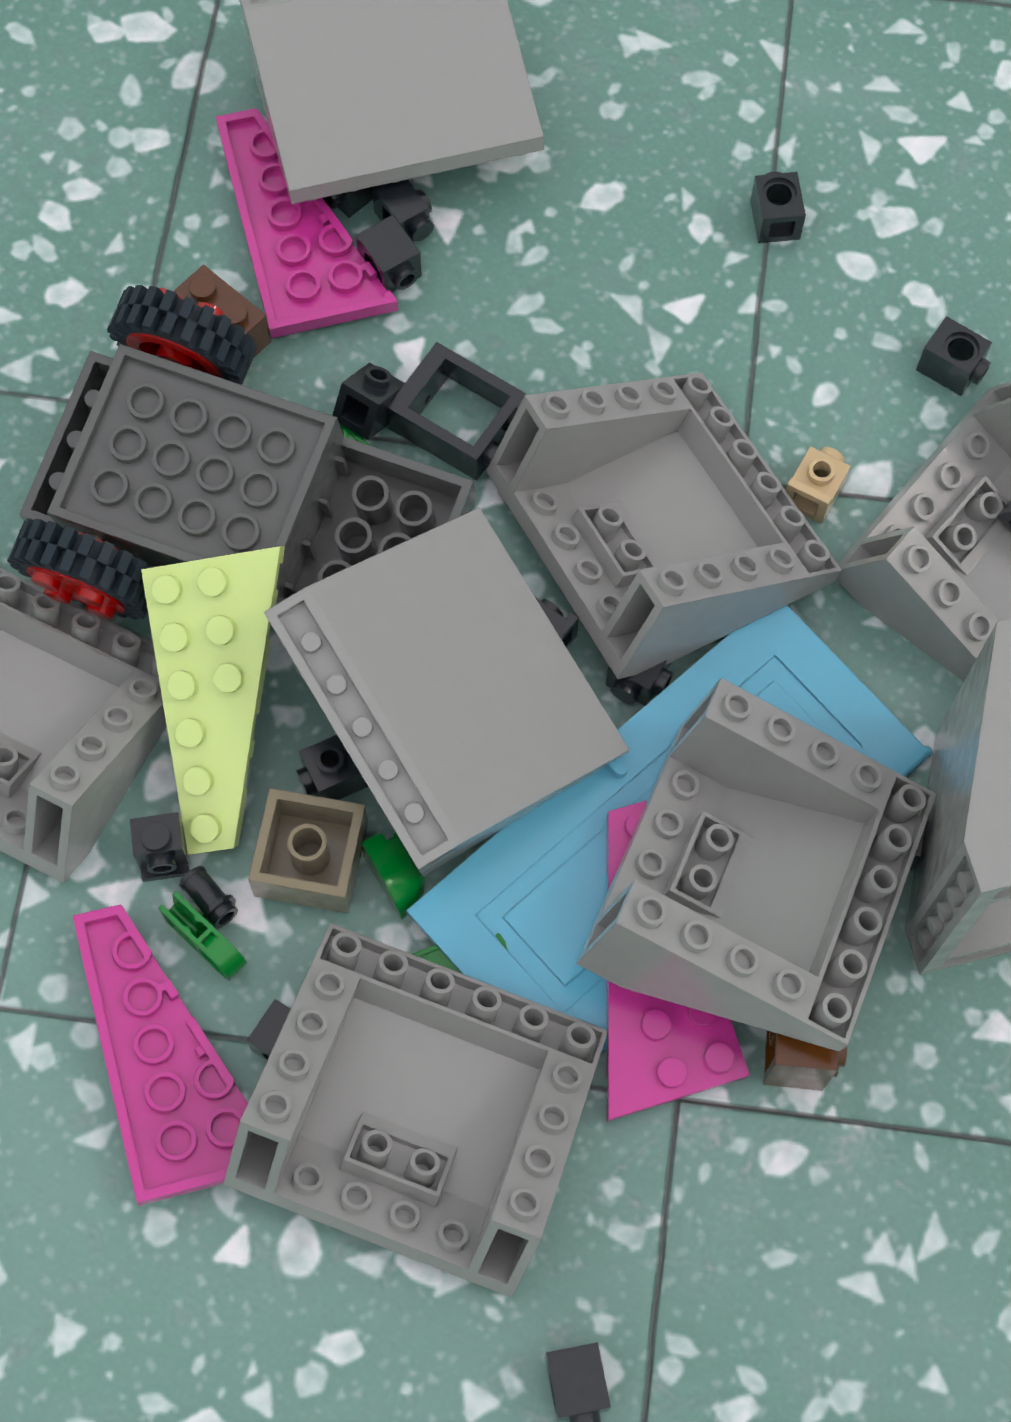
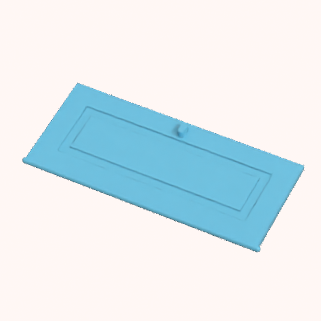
[406,605,932,1053]

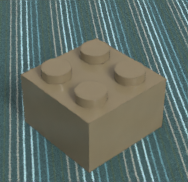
[248,788,368,914]

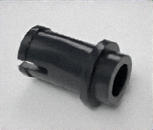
[179,866,238,928]

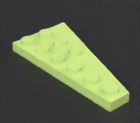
[141,546,285,855]

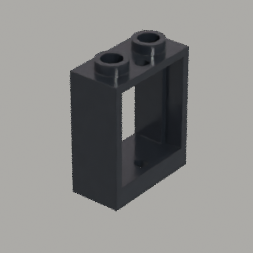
[387,342,526,481]

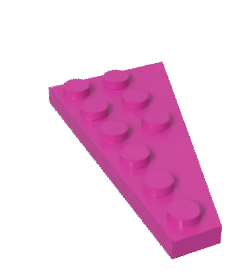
[216,108,398,339]
[606,800,750,1122]
[73,904,248,1206]

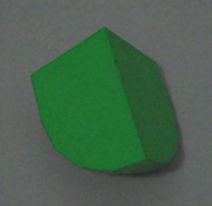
[361,832,425,920]

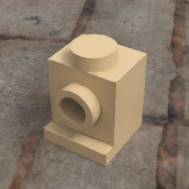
[786,446,851,524]

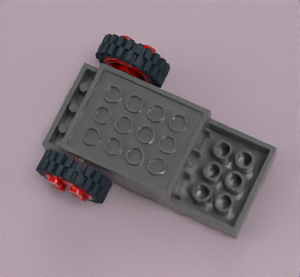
[7,285,477,620]

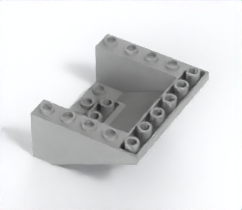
[239,0,544,204]
[486,372,842,679]
[836,381,1011,681]
[264,508,629,877]
[0,568,167,883]
[905,618,1011,975]
[576,678,936,1051]
[223,923,608,1298]

